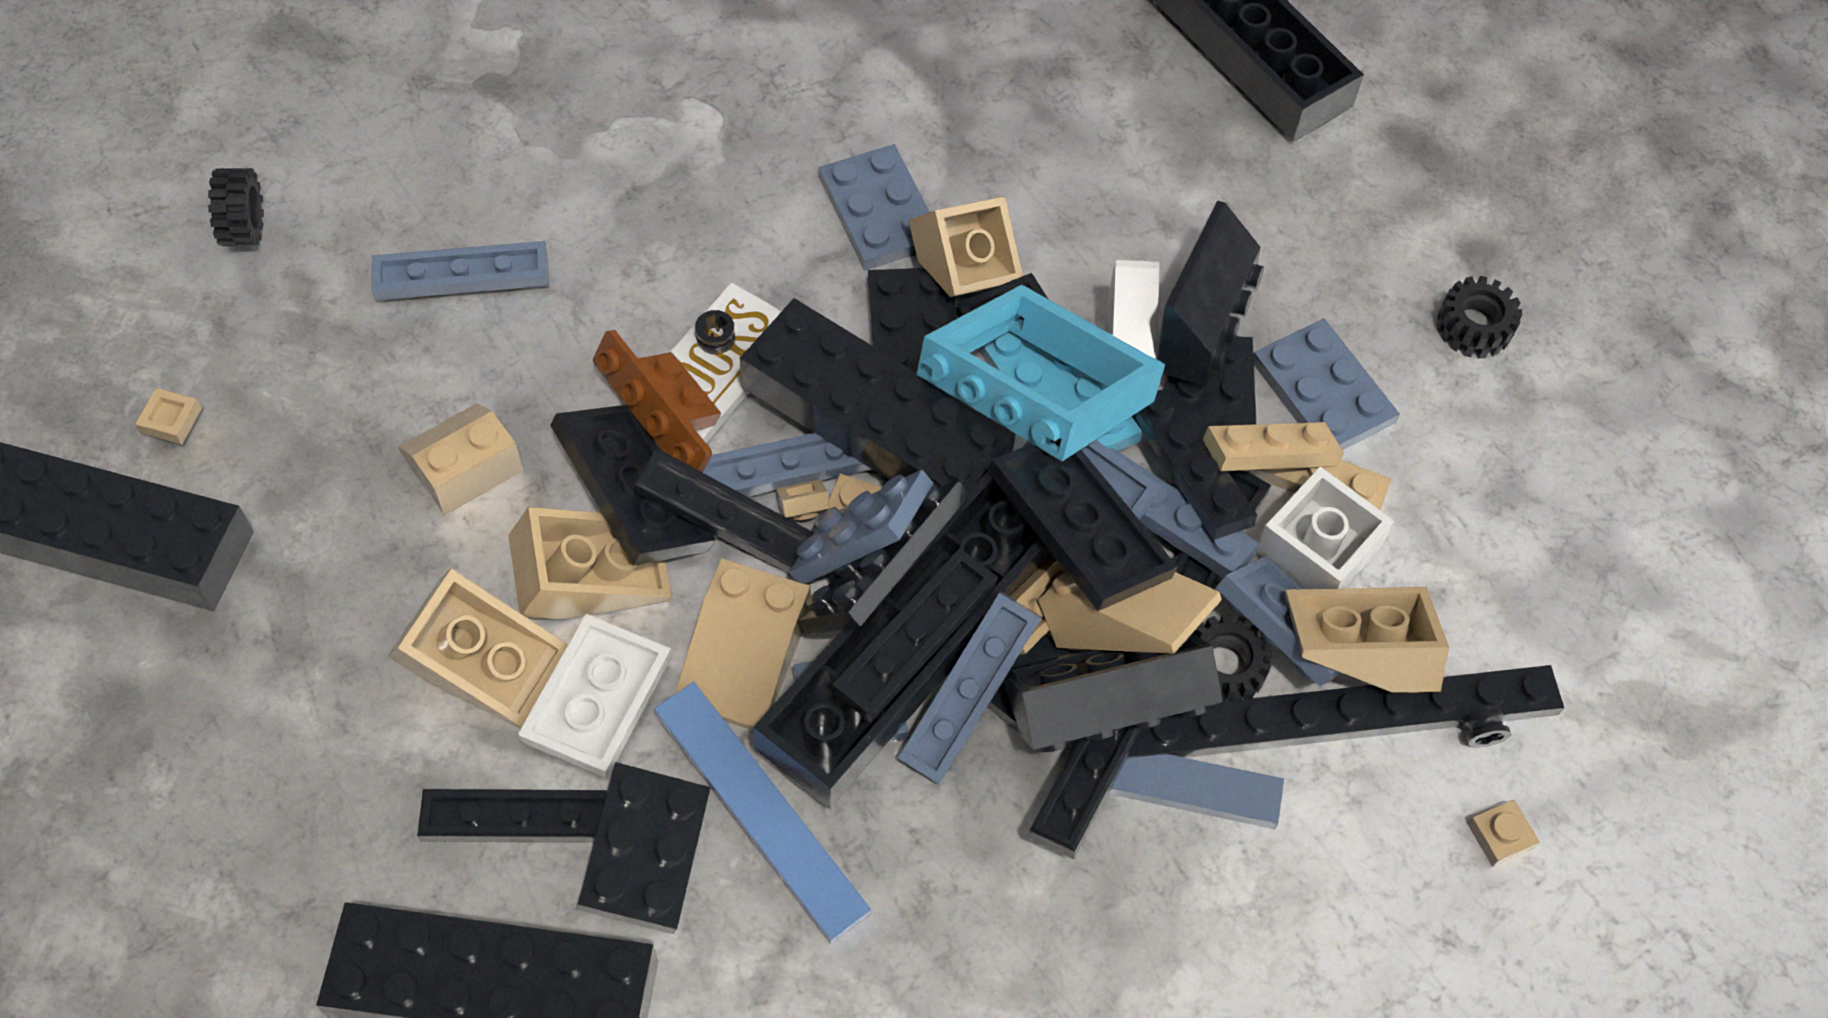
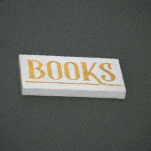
[670,282,781,444]

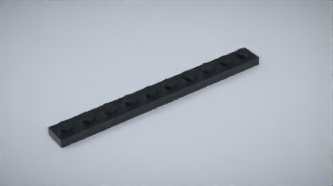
[1127,665,1565,759]

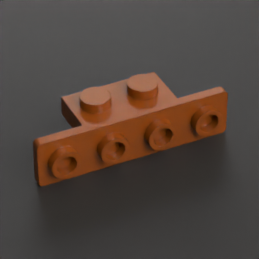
[593,330,721,473]

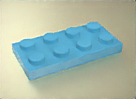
[978,320,1142,451]

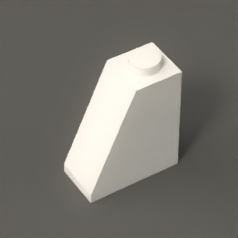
[1105,260,1160,359]

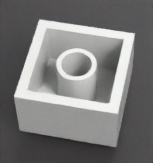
[1257,467,1395,589]

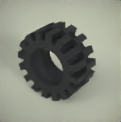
[208,168,264,246]
[1437,276,1522,359]
[1193,614,1273,701]

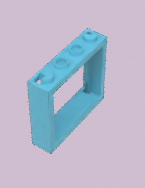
[917,285,1165,461]

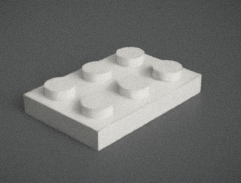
[518,614,673,778]

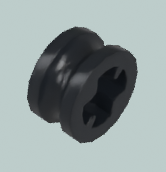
[695,310,735,355]
[1462,708,1511,747]

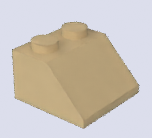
[908,196,1023,297]
[398,403,524,516]

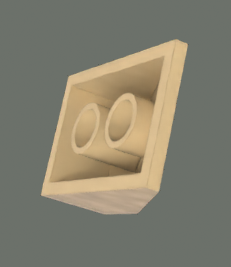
[508,507,672,619]
[675,558,811,730]
[387,568,568,728]
[1038,572,1222,654]
[1285,587,1449,693]

